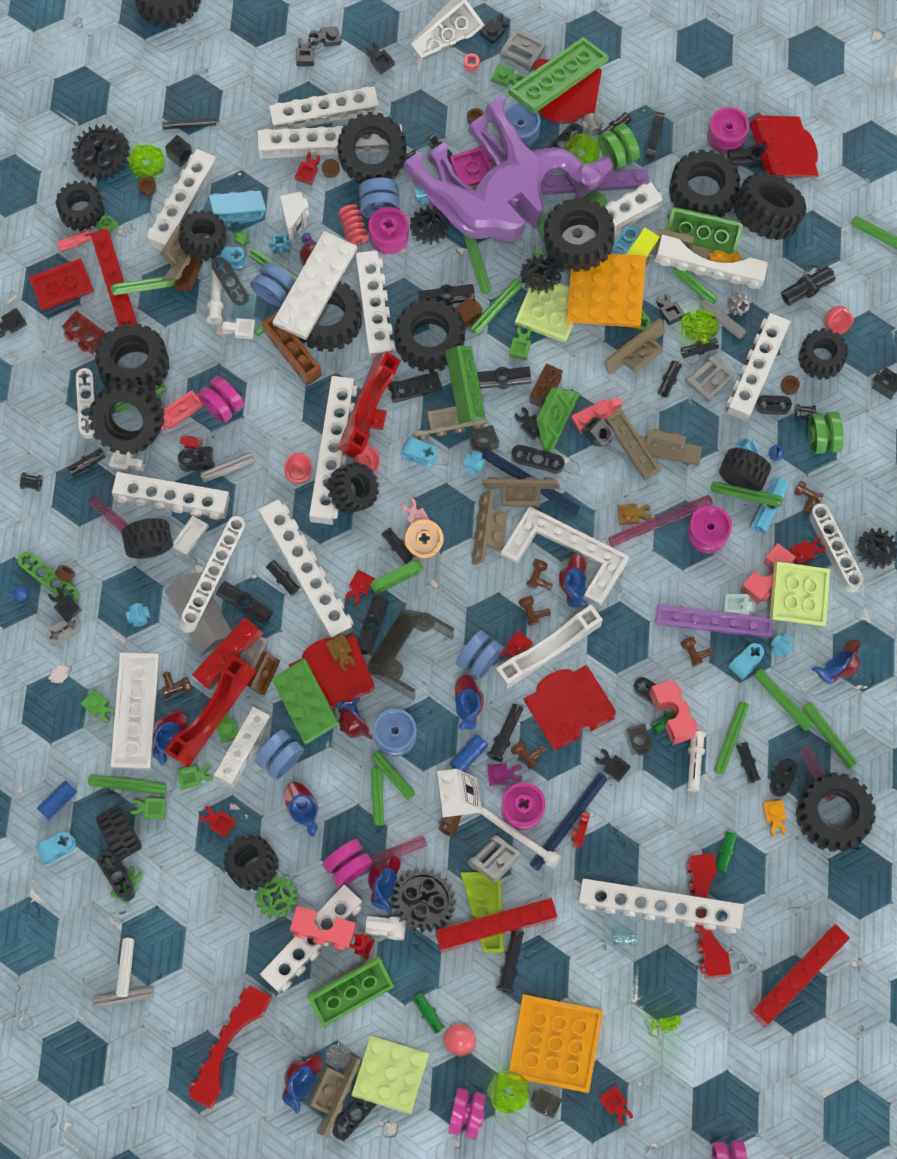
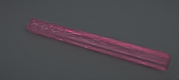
[608,495,713,547]

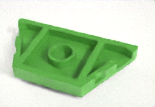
[537,387,580,453]

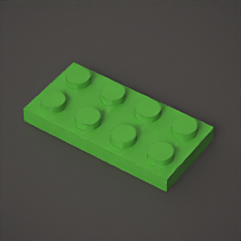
[272,659,339,744]

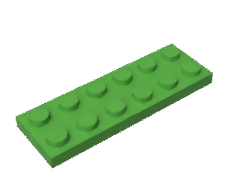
[508,37,609,114]

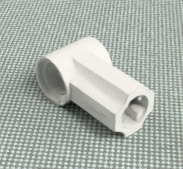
[365,916,406,940]

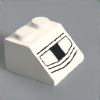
[280,192,310,244]
[437,769,482,817]

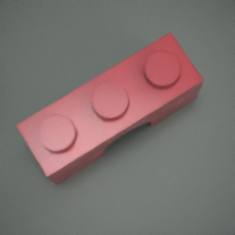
[740,543,796,605]
[649,679,698,745]
[290,906,356,951]

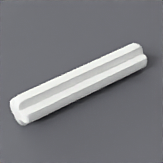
[116,938,135,998]

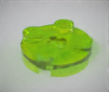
[563,134,599,164]
[128,145,165,179]
[681,310,719,343]
[488,1070,530,1114]

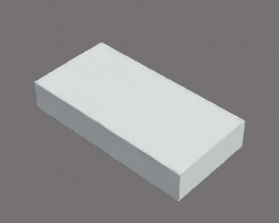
[172,515,209,557]

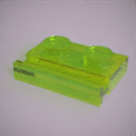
[647,1015,682,1034]

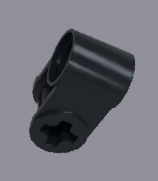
[178,446,215,472]

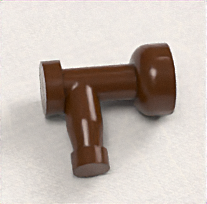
[794,481,824,514]
[526,559,553,591]
[518,596,551,626]
[680,637,714,667]
[162,672,193,698]
[510,740,546,770]

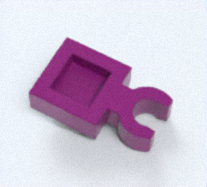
[487,764,522,786]

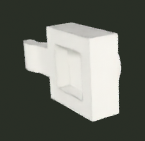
[222,318,255,340]
[109,450,145,472]

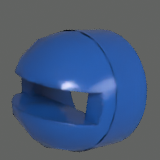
[768,445,784,461]
[12,587,29,602]

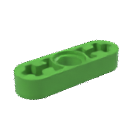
[370,560,424,594]

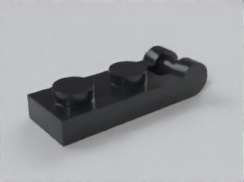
[388,371,442,403]

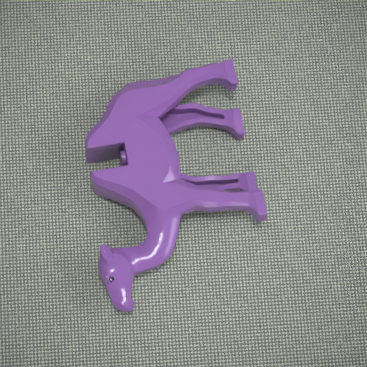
[403,95,613,242]

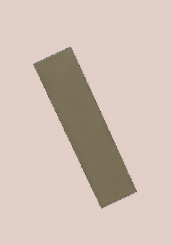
[605,410,661,481]

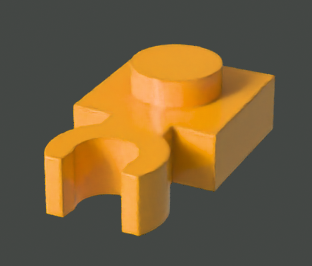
[708,250,741,263]
[762,800,786,836]

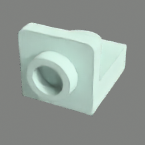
[724,594,755,616]

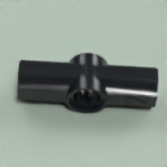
[727,145,767,168]
[781,266,836,306]
[418,284,475,306]
[477,366,531,389]
[216,581,273,625]
[357,596,389,655]

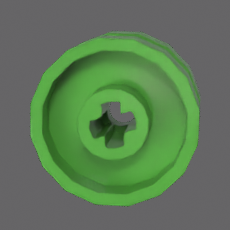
[598,124,640,171]
[808,411,844,454]

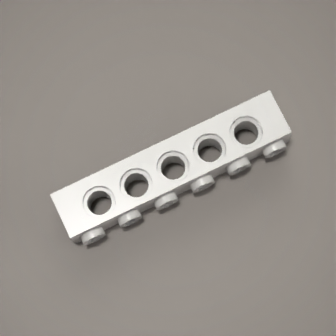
[269,87,379,130]
[146,149,218,251]
[562,182,663,245]
[356,250,395,361]
[726,313,791,422]
[112,472,230,520]
[260,885,362,993]

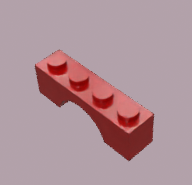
[192,617,264,690]

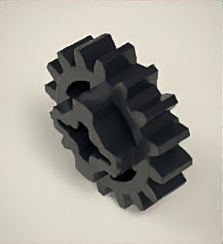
[410,206,449,245]
[520,254,560,294]
[856,528,897,570]

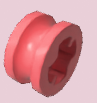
[464,53,480,72]

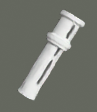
[206,270,224,325]
[687,731,707,792]

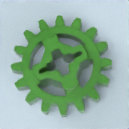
[255,875,299,920]

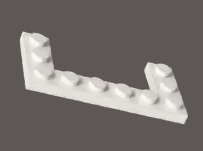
[501,506,629,606]

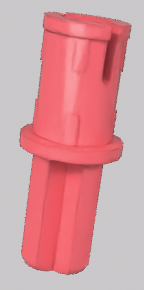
[57,228,92,251]

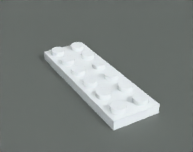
[273,231,357,340]
[111,653,160,770]

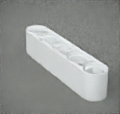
[809,504,863,593]

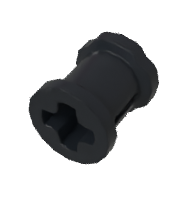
[794,404,816,421]
[20,472,43,492]

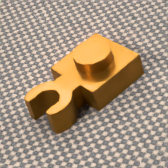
[617,503,652,525]
[326,633,356,671]

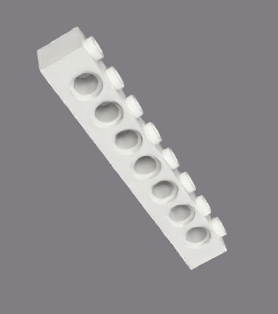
[258,124,402,159]
[309,376,358,525]
[259,499,354,638]
[579,879,744,934]

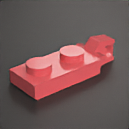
[160,390,204,432]
[571,397,623,433]

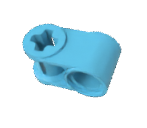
[612,226,638,255]
[211,247,247,270]
[400,437,438,467]
[728,643,764,680]
[35,832,76,865]

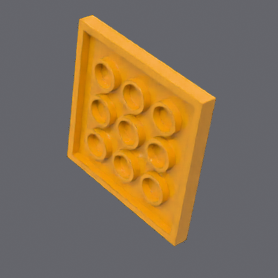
[566,254,646,328]
[508,994,603,1093]

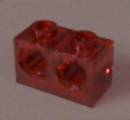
[62,310,106,355]

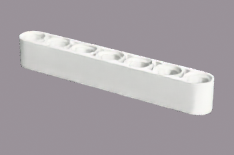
[179,516,245,633]

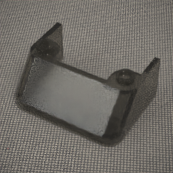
[368,609,454,701]

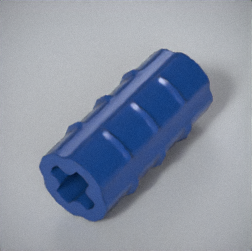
[449,735,488,772]
[37,780,77,820]

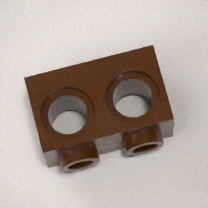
[530,363,563,408]

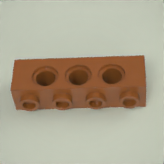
[262,313,322,386]

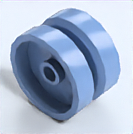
[504,103,541,148]
[359,178,400,219]
[250,262,296,308]
[456,630,503,680]
[373,708,417,757]
[254,730,304,781]

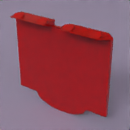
[534,58,602,124]
[750,115,819,177]
[288,635,375,710]
[523,665,616,751]

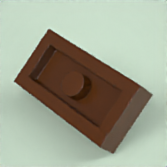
[173,257,203,292]
[247,652,280,695]

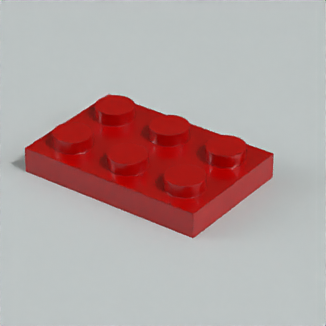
[29,258,94,311]

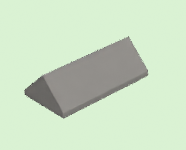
[165,572,232,655]

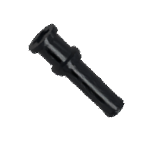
[486,704,524,762]
[496,930,524,993]

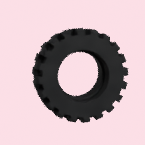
[135,0,201,27]
[337,112,407,184]
[669,149,741,217]
[733,173,807,240]
[544,198,615,272]
[299,280,362,352]
[394,298,465,373]
[95,323,169,391]
[88,379,165,455]
[796,772,876,852]

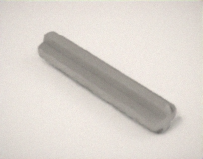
[699,299,746,339]
[200,452,254,482]
[92,986,153,1009]

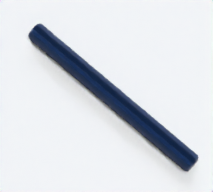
[482,449,580,515]
[530,773,607,871]

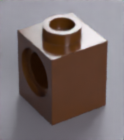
[455,297,482,330]

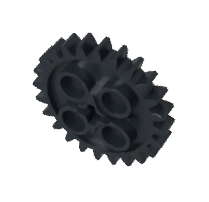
[72,124,130,181]
[390,868,456,933]

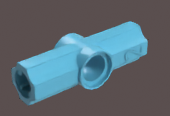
[751,477,789,534]

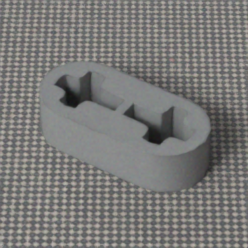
[46,616,81,646]

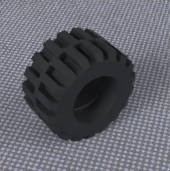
[56,180,104,231]
[179,210,226,261]
[798,328,848,380]
[719,448,771,491]
[327,462,379,514]
[121,518,173,559]
[96,805,142,861]
[223,835,279,891]

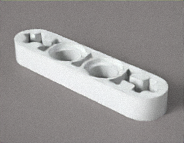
[76,368,95,439]

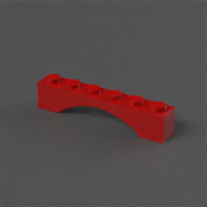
[90,228,137,327]
[337,351,401,458]
[164,655,256,767]
[685,853,732,979]
[435,898,558,953]
[750,924,850,1028]
[188,985,272,1109]

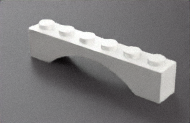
[654,235,768,289]
[496,604,603,690]

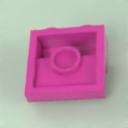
[449,146,494,186]

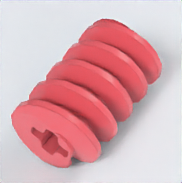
[338,205,369,245]

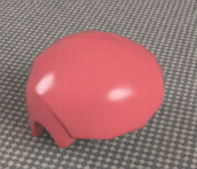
[824,306,854,335]
[353,445,380,473]
[284,453,312,484]
[443,1024,477,1057]

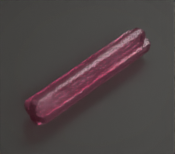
[88,494,128,532]
[800,747,837,801]
[370,836,427,866]

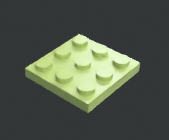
[515,279,575,343]
[769,562,830,627]
[352,1036,429,1114]

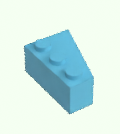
[203,190,266,228]

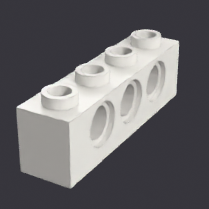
[214,707,272,789]

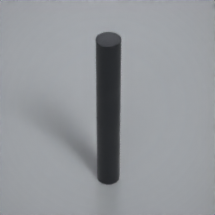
[162,118,217,130]

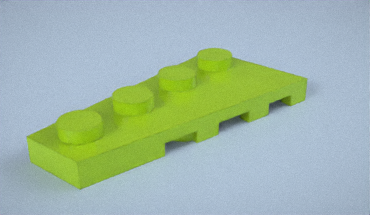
[461,872,504,954]

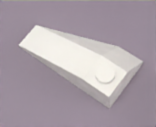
[410,0,485,58]

